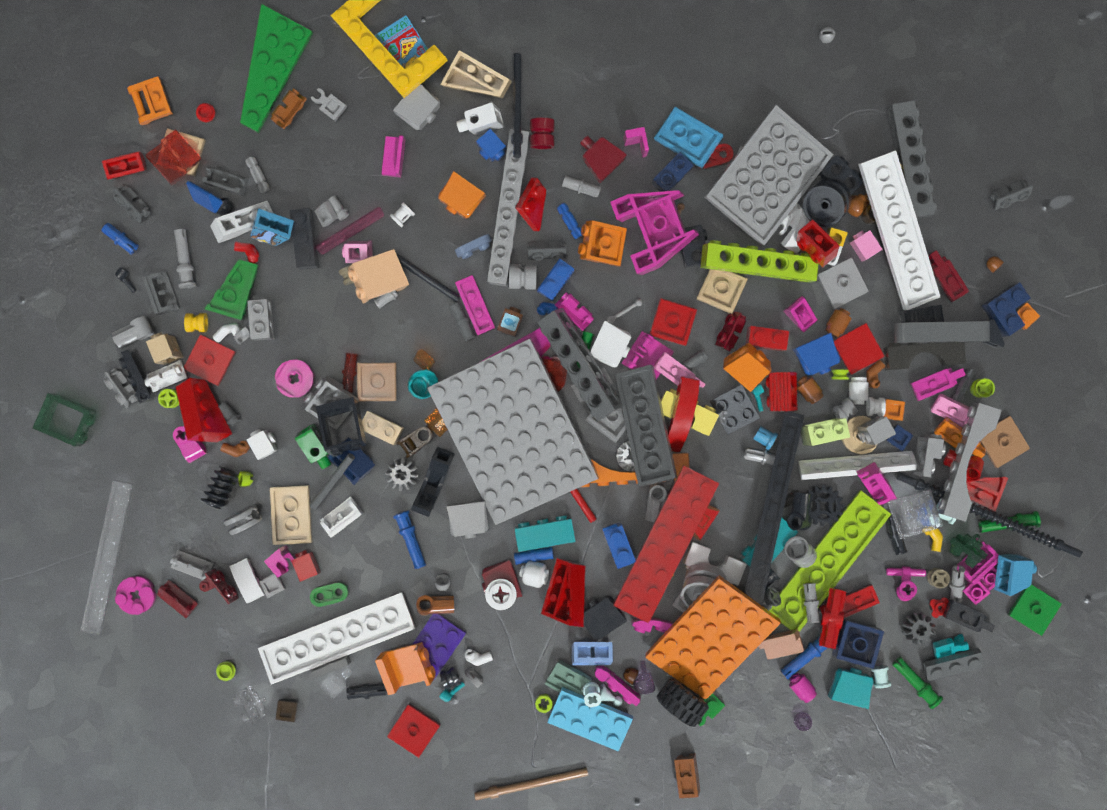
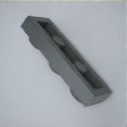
[923,648,983,681]

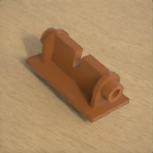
[270,88,307,129]

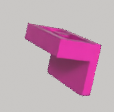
[623,127,649,157]
[382,135,406,178]

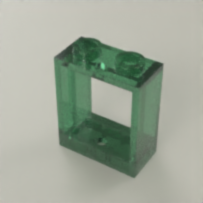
[32,393,97,447]

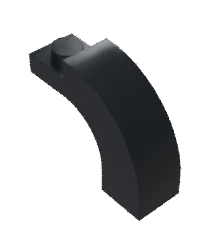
[411,447,455,517]

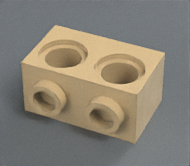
[146,333,183,365]
[362,411,404,445]

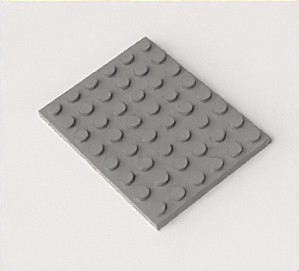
[427,338,599,525]

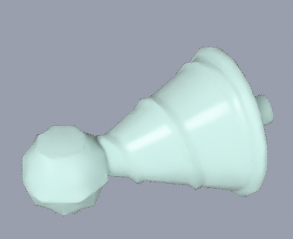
[599,684,623,706]

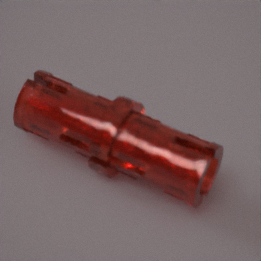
[341,353,358,392]

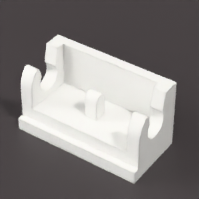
[320,497,364,538]

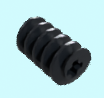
[201,466,239,509]

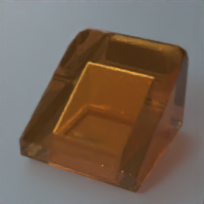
[413,349,436,370]
[424,408,448,437]

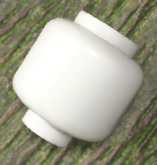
[520,561,549,588]

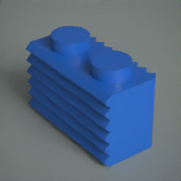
[537,258,574,302]

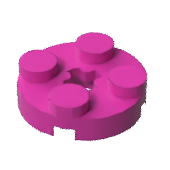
[275,360,315,398]
[115,576,156,615]

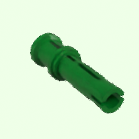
[978,511,1041,533]
[892,657,943,709]

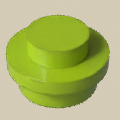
[216,661,236,681]

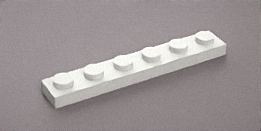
[798,451,917,480]

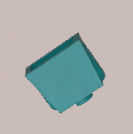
[828,667,873,709]

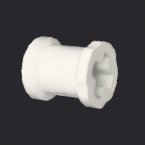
[390,202,415,228]

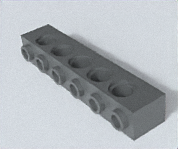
[887,100,937,219]
[537,308,623,421]

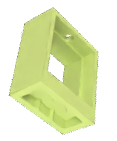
[801,418,850,446]

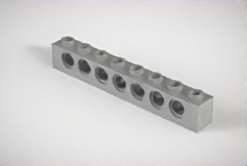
[487,129,530,287]

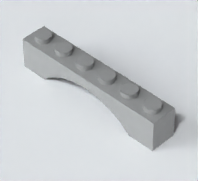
[938,403,1002,522]

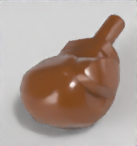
[848,192,869,217]

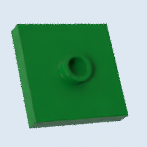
[1007,584,1062,636]

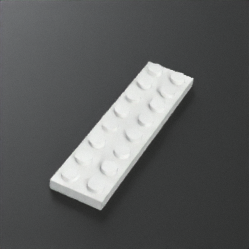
[858,151,940,310]
[258,592,416,684]

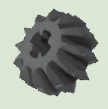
[902,612,936,645]

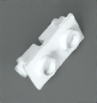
[144,360,187,392]

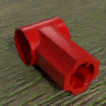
[943,449,984,481]

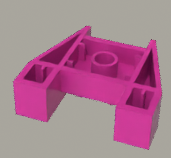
[610,190,699,275]

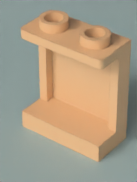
[348,249,409,303]

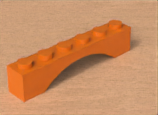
[581,453,689,487]

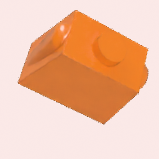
[438,171,486,219]
[723,343,771,392]

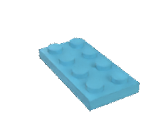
[547,687,633,751]

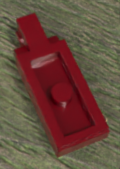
[928,250,969,302]

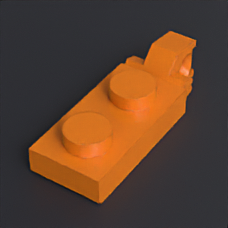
[934,417,986,459]

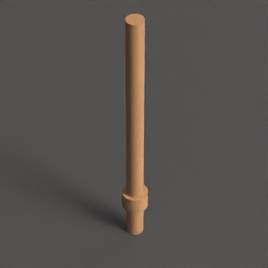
[474,768,588,800]

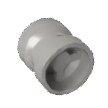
[831,397,858,420]

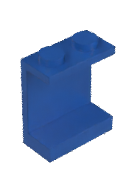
[602,522,636,569]

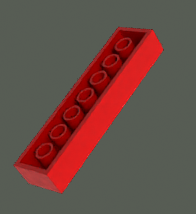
[613,465,719,624]

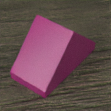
[784,296,817,333]

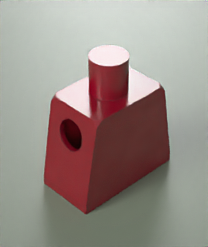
[580,135,627,183]

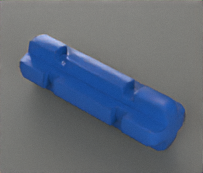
[557,203,582,239]

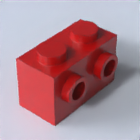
[796,219,840,267]

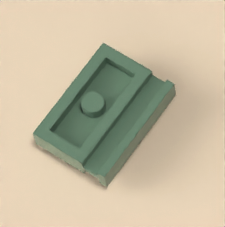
[545,659,592,695]

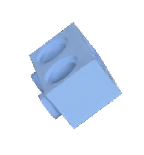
[572,642,613,665]

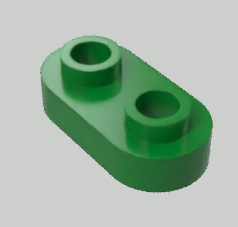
[310,582,349,607]

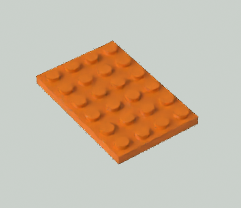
[645,575,781,699]

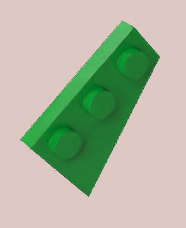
[205,260,259,320]

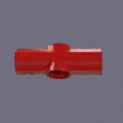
[818,588,846,649]

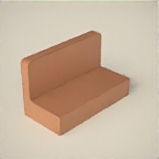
[759,629,804,659]

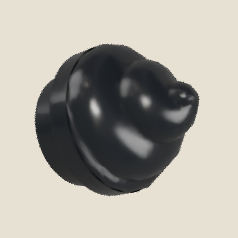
[217,198,233,216]

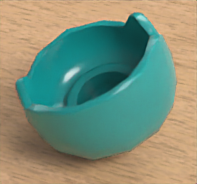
[407,369,438,400]

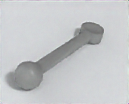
[607,299,642,323]

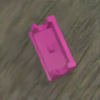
[856,462,897,505]
[957,541,999,585]
[264,545,295,578]

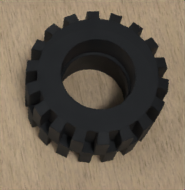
[656,678,709,727]

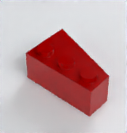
[541,558,585,627]

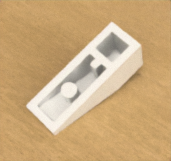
[210,201,274,243]

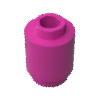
[789,673,817,703]

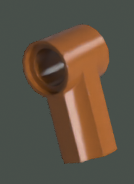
[416,595,454,616]

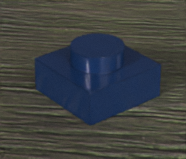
[886,425,913,451]

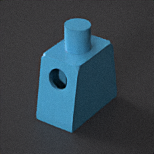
[994,554,1037,596]

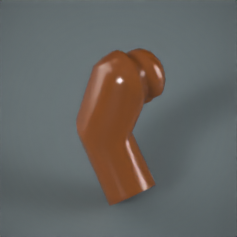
[866,360,885,389]
[220,440,250,457]

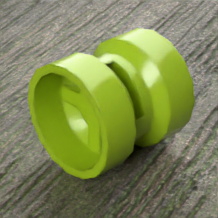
[970,378,995,398]

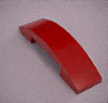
[667,376,700,453]

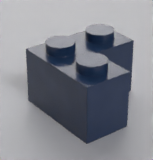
[981,282,1031,337]

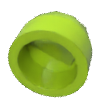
[238,471,254,487]

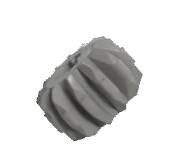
[385,458,419,491]

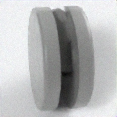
[223,505,263,535]

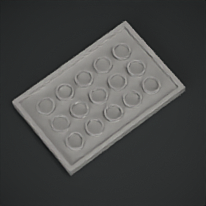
[704,105,834,246]

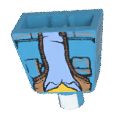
[250,209,294,246]

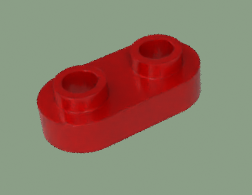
[698,144,734,169]

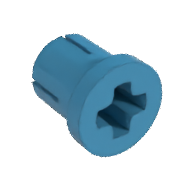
[753,426,778,450]

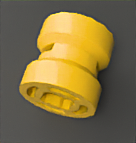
[184,313,208,332]

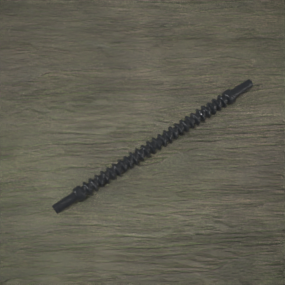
[897,472,1083,558]

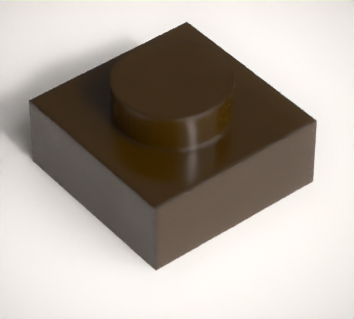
[275,699,298,722]

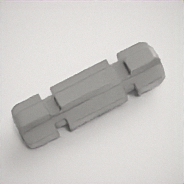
[245,156,270,193]

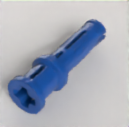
[393,510,426,569]
[780,637,827,679]

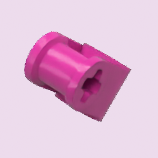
[173,426,207,463]

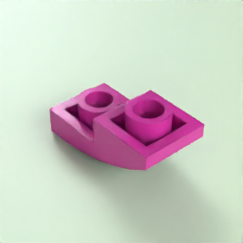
[963,567,997,605]
[631,618,673,633]

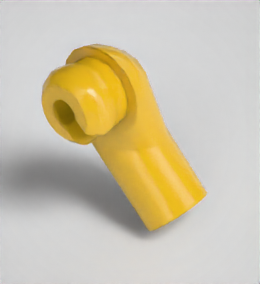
[924,525,943,552]

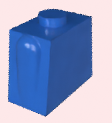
[792,333,840,376]

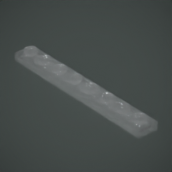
[80,480,134,635]

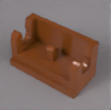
[674,753,701,799]

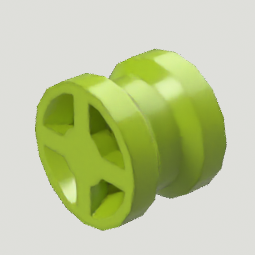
[158,389,179,408]

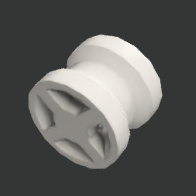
[866,397,886,416]

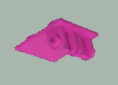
[622,331,674,380]

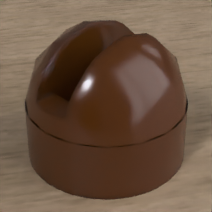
[623,667,639,685]

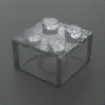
[888,489,943,539]

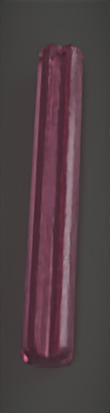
[316,207,384,255]

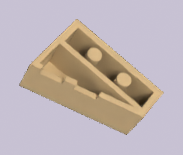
[440,50,512,99]

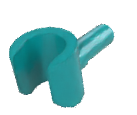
[751,384,764,412]
[439,682,465,702]

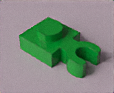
[698,693,725,727]

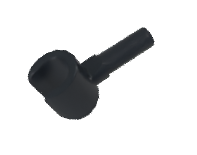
[115,267,136,293]

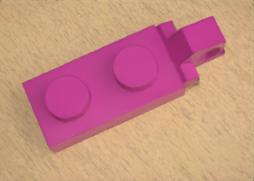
[910,368,966,401]

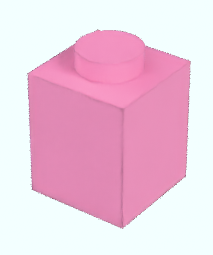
[850,230,882,262]

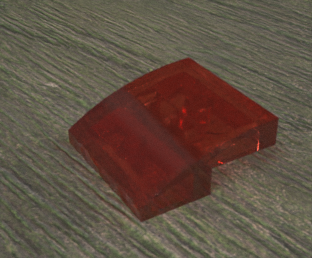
[146,129,201,186]

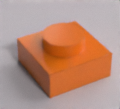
[1016,302,1040,330]
[883,399,905,421]

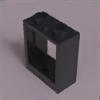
[316,397,367,456]

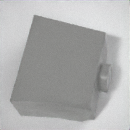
[393,84,440,130]
[447,501,489,539]

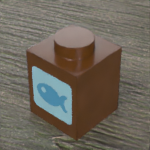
[497,306,523,338]

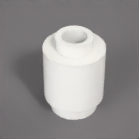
[849,377,869,405]

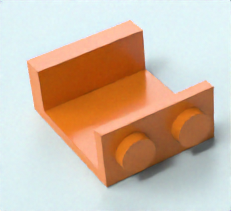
[375,642,436,695]

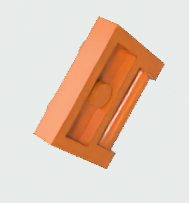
[127,76,173,125]

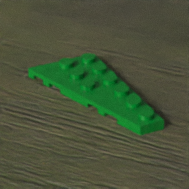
[240,4,313,133]

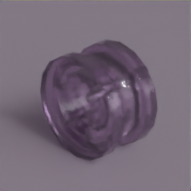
[794,712,812,731]

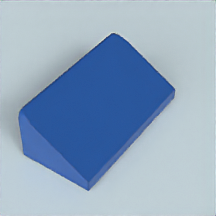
[186,181,223,213]

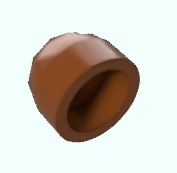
[987,256,1004,273]

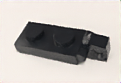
[118,350,151,404]
[942,599,995,632]

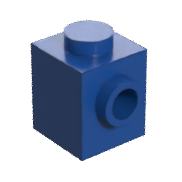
[476,129,506,162]

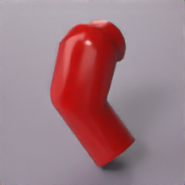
[234,242,259,264]

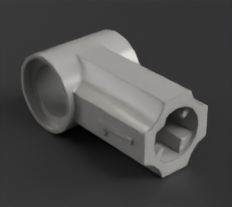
[112,316,154,348]
[645,483,667,522]

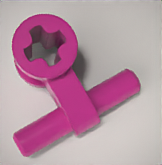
[886,566,926,601]

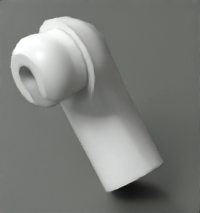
[213,323,242,342]
[464,649,493,666]

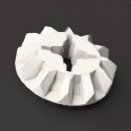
[616,441,635,471]
[485,579,516,610]

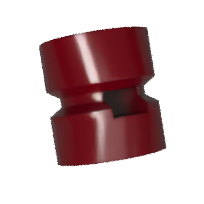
[530,118,555,149]

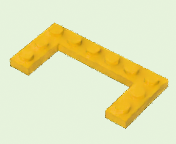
[331,0,448,98]

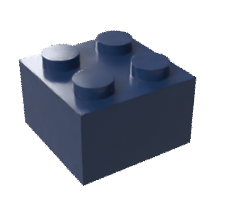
[832,618,884,669]

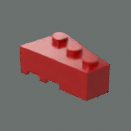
[176,378,232,442]

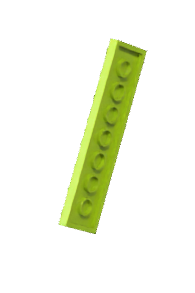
[769,490,891,632]

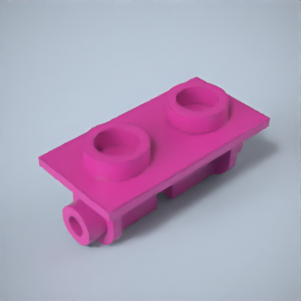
[555,292,594,331]

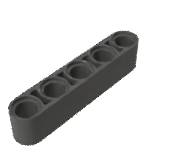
[894,321,990,343]

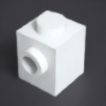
[247,429,278,460]

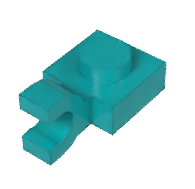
[933,634,969,659]

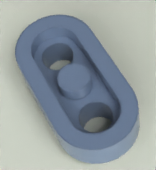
[454,234,492,259]

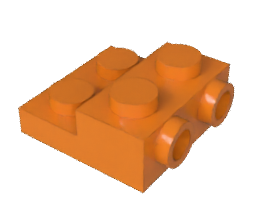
[578,220,627,266]

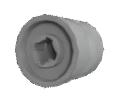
[509,264,537,290]
[784,536,817,568]

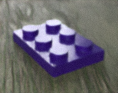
[412,614,467,681]

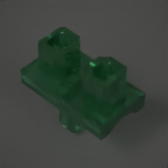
[949,533,988,568]

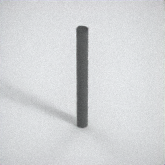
[310,453,355,510]

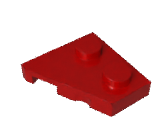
[515,178,547,231]

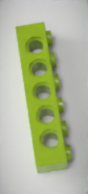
[700,240,818,283]

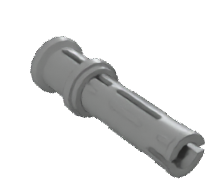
[174,229,196,288]

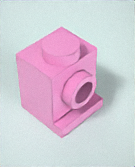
[342,240,373,263]

